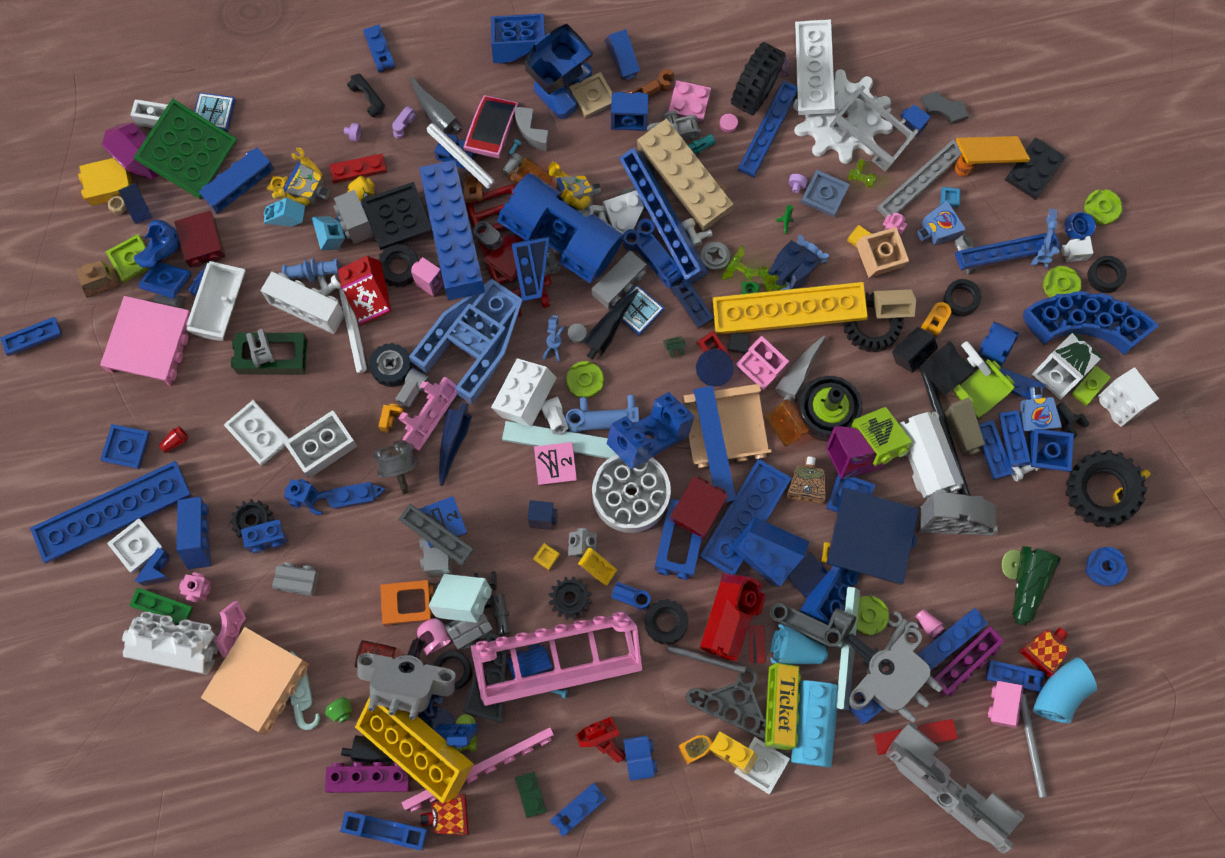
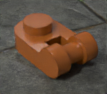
[464,174,484,204]

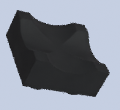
[920,341,975,396]

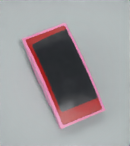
[464,95,519,158]

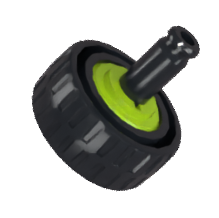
[797,376,863,442]

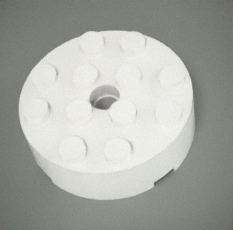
[592,455,671,533]

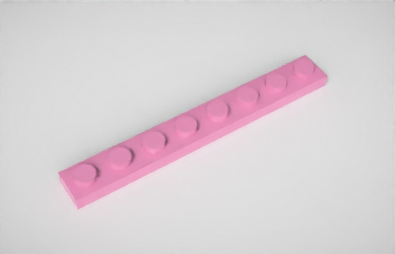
[401,727,554,812]

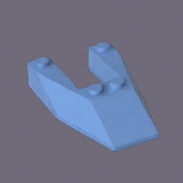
[409,279,523,405]

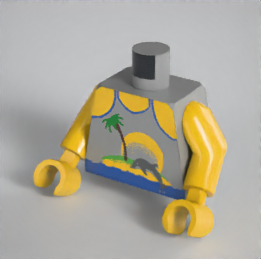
[272,148,331,206]
[548,162,601,211]

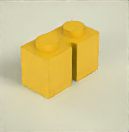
[709,731,758,775]

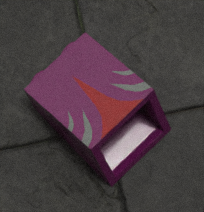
[826,426,885,480]

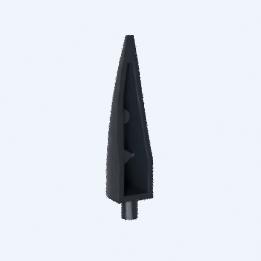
[582,289,639,360]
[341,735,394,764]

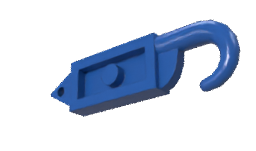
[309,482,385,515]

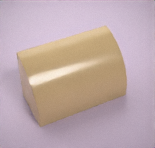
[874,289,916,318]

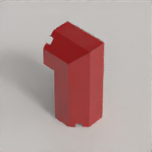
[699,574,766,661]

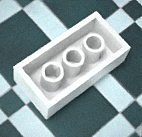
[260,272,344,334]

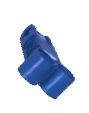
[623,219,684,289]

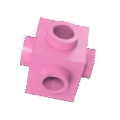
[179,572,211,602]

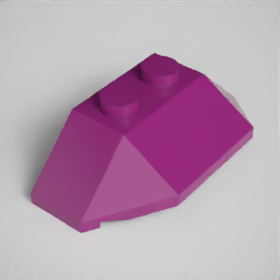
[102,123,160,180]

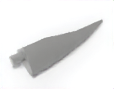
[775,336,826,407]

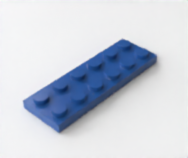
[699,459,792,575]

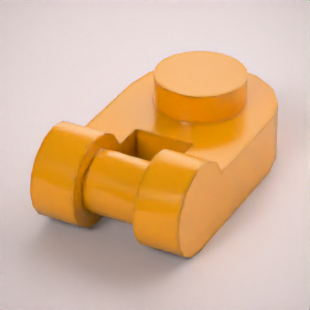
[921,302,951,337]

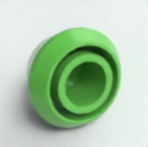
[325,697,352,723]

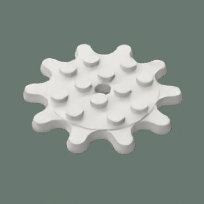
[793,69,893,164]

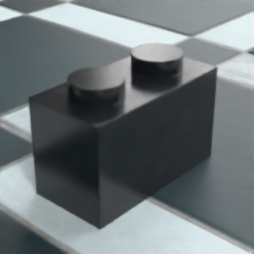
[892,327,938,373]

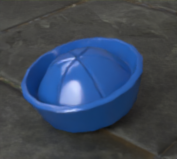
[1064,212,1096,241]

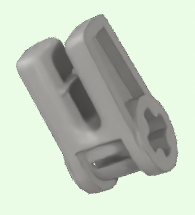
[246,328,275,368]

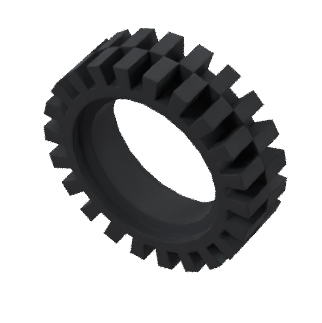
[843,292,904,352]

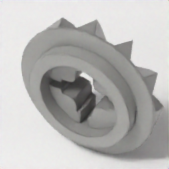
[701,242,730,270]

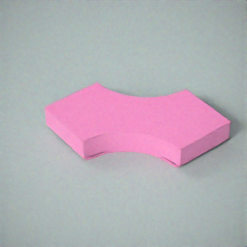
[214,601,246,657]

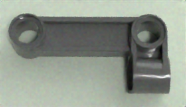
[770,603,856,649]

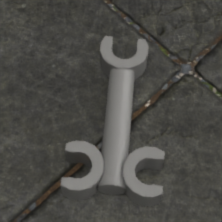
[884,612,919,651]

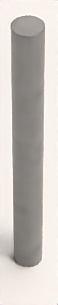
[667,644,747,674]

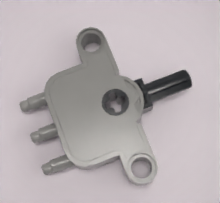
[845,628,943,723]
[357,638,456,720]

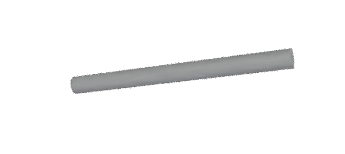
[1020,694,1047,798]

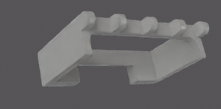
[829,85,919,171]

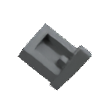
[154,295,186,309]

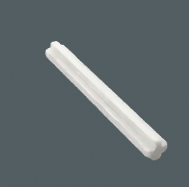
[427,123,495,188]
[339,288,367,373]

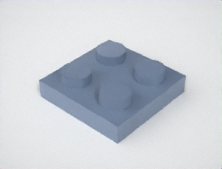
[801,169,850,217]

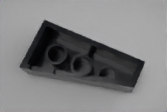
[462,632,507,724]

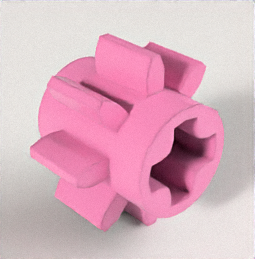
[883,213,907,235]

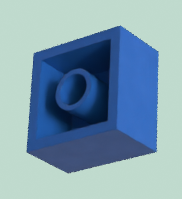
[611,92,648,131]

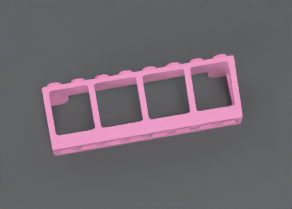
[471,612,642,706]

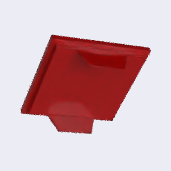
[483,234,518,282]

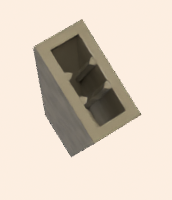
[944,397,984,456]

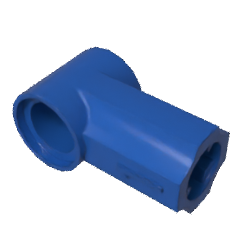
[611,582,651,611]

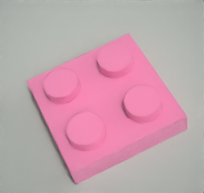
[668,80,711,123]

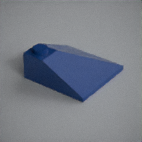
[491,13,545,64]

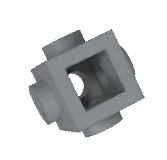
[568,528,597,559]

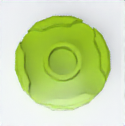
[1084,189,1122,225]
[1043,266,1082,298]
[566,361,604,398]
[856,596,889,636]

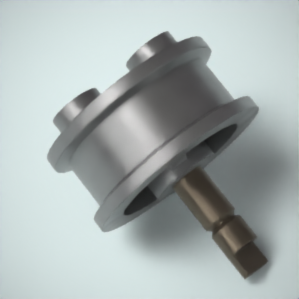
[372,440,419,495]

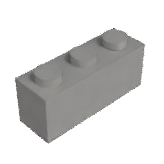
[592,251,646,310]

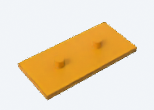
[956,136,1030,164]

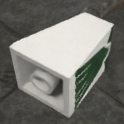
[1032,332,1102,400]

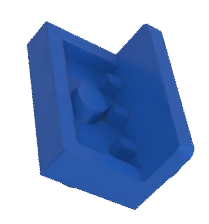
[241,520,288,554]

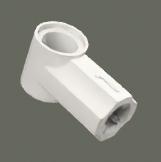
[541,396,568,435]

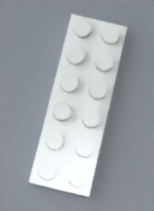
[795,19,835,115]

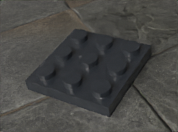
[362,182,433,250]

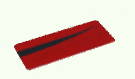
[749,625,765,663]

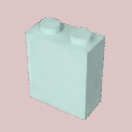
[429,574,492,623]

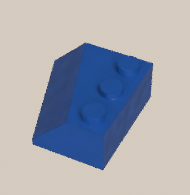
[730,517,810,586]

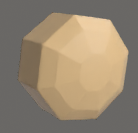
[108,195,128,215]

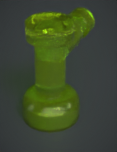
[848,159,876,188]

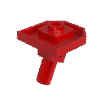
[575,717,625,763]

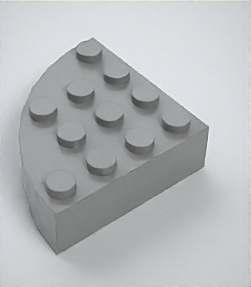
[918,489,998,536]

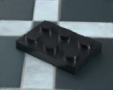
[1005,137,1066,200]

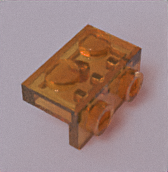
[508,156,553,185]
[765,399,809,447]

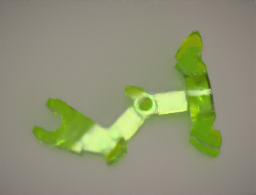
[721,245,782,292]

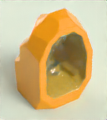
[678,735,713,765]

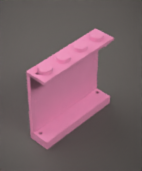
[100,296,190,386]

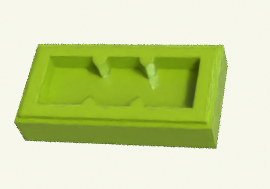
[1071,366,1111,406]

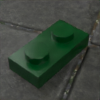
[515,771,547,818]

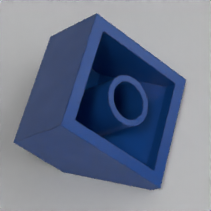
[1028,429,1074,472]

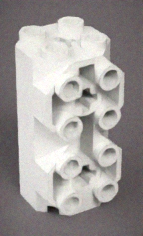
[899,412,964,499]
[122,612,218,675]

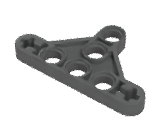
[686,668,766,740]

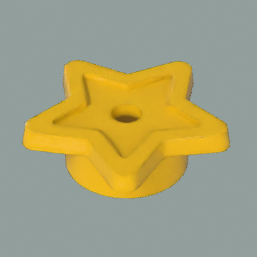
[267,176,288,194]

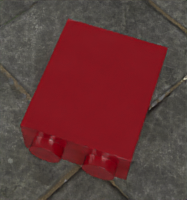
[174,211,226,267]
[670,476,728,539]

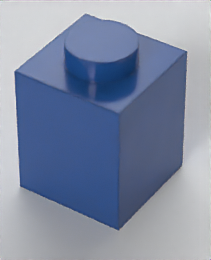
[900,104,931,137]

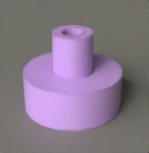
[344,123,361,142]
[788,174,808,193]

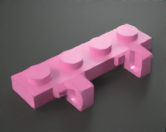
[398,377,457,451]

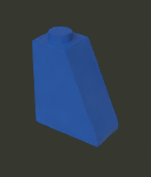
[604,29,640,80]

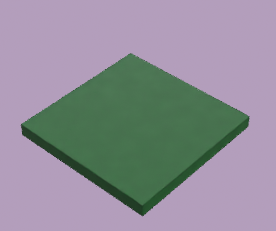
[133,98,237,199]

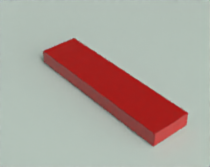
[873,719,958,755]

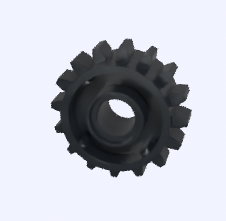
[230,499,275,540]
[549,577,592,620]

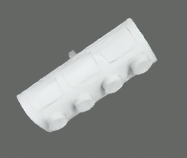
[187,261,246,341]

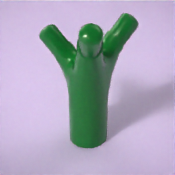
[776,205,794,234]

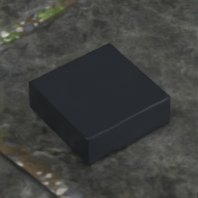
[728,332,750,354]

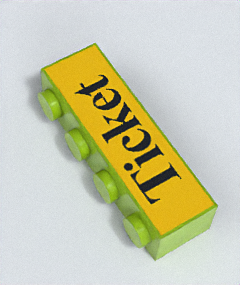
[765,663,801,750]

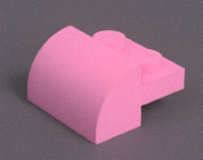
[736,336,789,391]

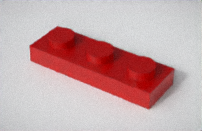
[329,153,387,184]

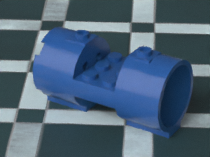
[497,173,625,283]

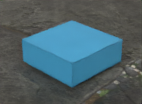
[940,187,960,208]

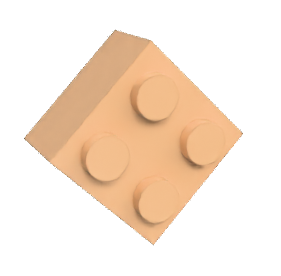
[856,227,909,278]

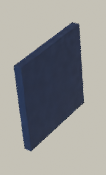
[826,488,919,585]

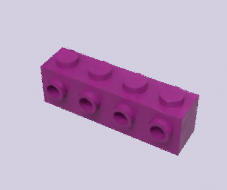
[933,626,1004,697]
[325,762,411,793]

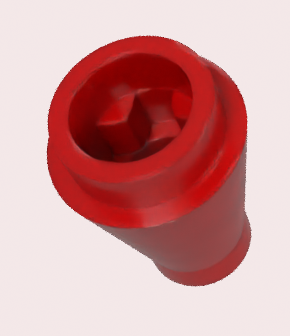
[159,426,189,453]

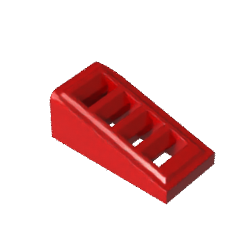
[696,331,735,372]

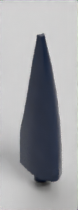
[439,403,472,486]

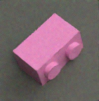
[411,257,444,297]
[988,681,1023,728]

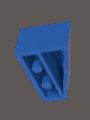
[512,236,550,301]
[177,497,211,570]

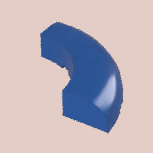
[1023,291,1159,355]

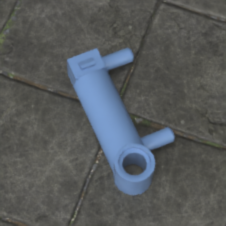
[566,395,639,433]

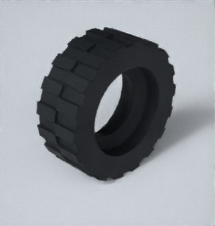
[378,244,419,287]
[644,599,689,645]

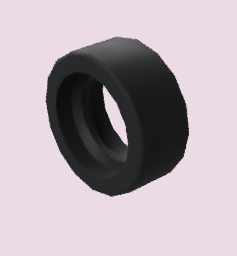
[1087,256,1127,293]
[943,279,981,316]
[434,651,472,690]

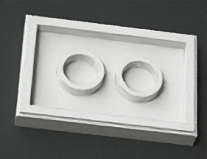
[224,400,289,466]

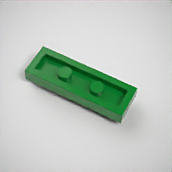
[129,587,194,624]

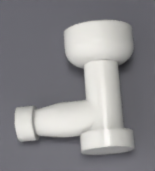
[682,218,712,247]
[317,274,341,297]
[1011,465,1041,481]

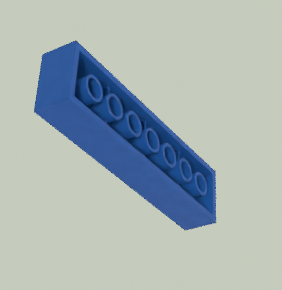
[419,160,485,301]

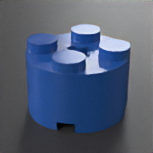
[978,321,1019,367]

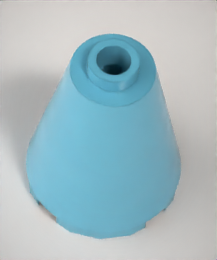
[770,624,828,665]

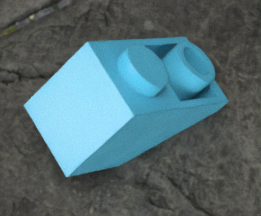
[264,198,305,227]
[312,216,345,250]

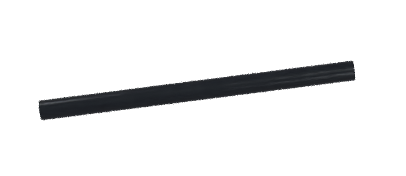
[919,360,970,496]

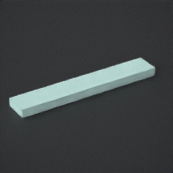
[502,421,616,459]
[836,587,860,710]

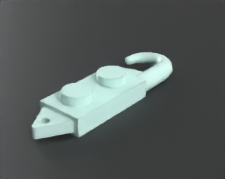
[290,651,320,730]

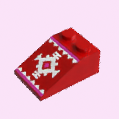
[338,256,392,325]

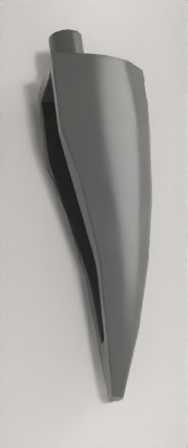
[410,76,462,134]

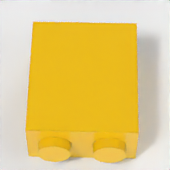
[78,158,135,206]

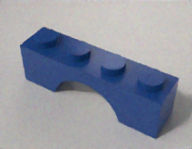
[340,811,429,851]

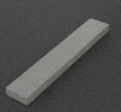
[876,139,962,218]

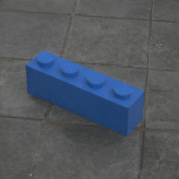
[199,147,274,214]

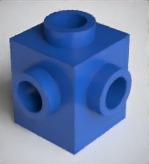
[284,479,319,509]

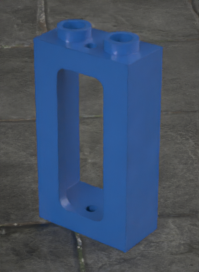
[654,499,701,580]

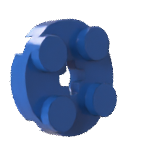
[1085,547,1128,587]

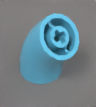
[1033,657,1097,723]

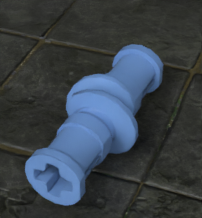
[282,258,341,282]

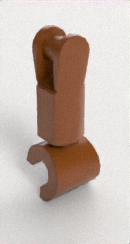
[629,69,674,97]

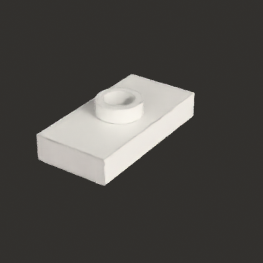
[961,341,991,376]

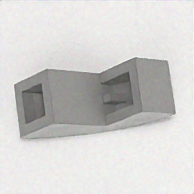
[515,107,549,152]

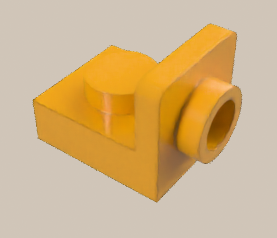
[378,404,404,433]

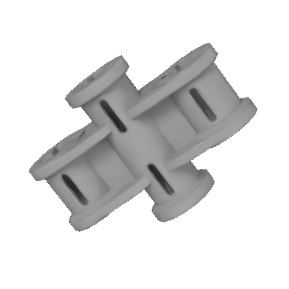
[647,111,702,143]

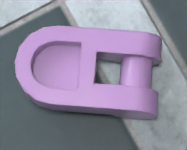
[392,106,416,139]

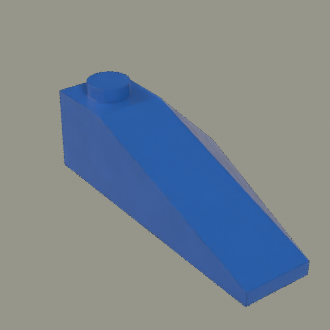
[799,566,859,636]

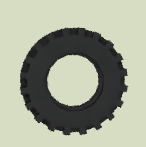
[731,42,786,116]
[1065,450,1147,528]

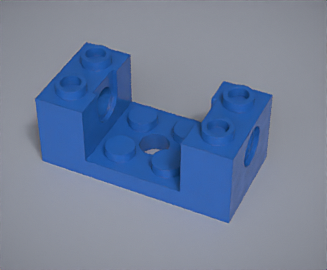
[607,392,695,469]

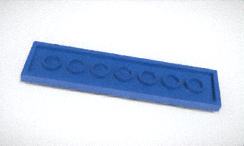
[30,461,192,564]

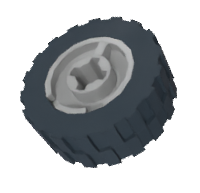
[369,343,413,387]

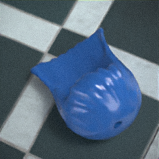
[134,220,180,268]

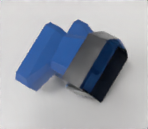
[525,24,593,119]

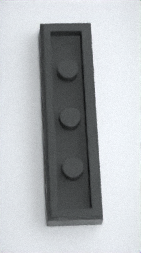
[398,504,475,566]

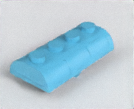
[791,680,838,768]

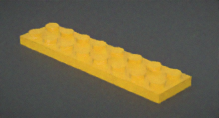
[713,282,867,335]

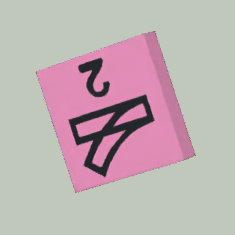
[534,442,577,485]

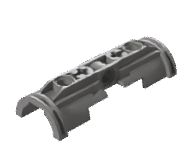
[886,721,1025,853]

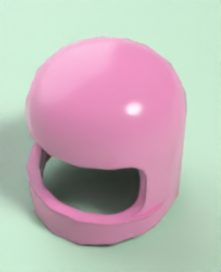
[417,618,452,656]

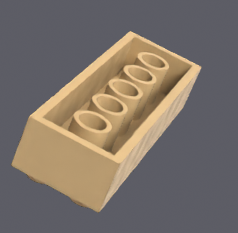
[637,118,733,232]

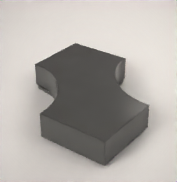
[920,91,969,124]

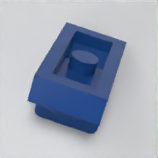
[135,547,171,586]

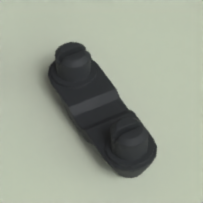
[347,73,385,117]

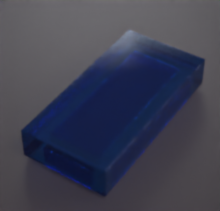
[118,183,153,224]

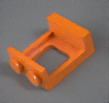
[380,580,435,627]

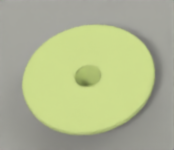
[1002,550,1021,579]

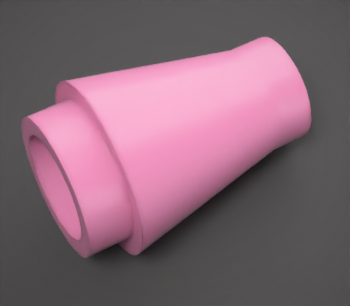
[916,609,945,639]

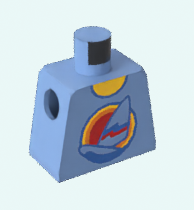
[917,201,966,245]
[1020,387,1061,431]

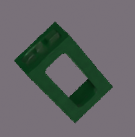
[231,333,308,375]

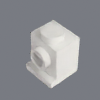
[1061,236,1093,262]

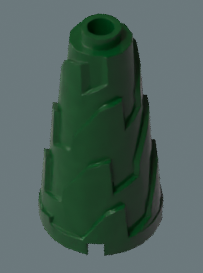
[1012,546,1061,626]

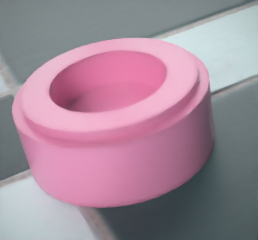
[720,114,738,133]

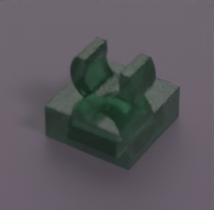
[663,336,686,358]

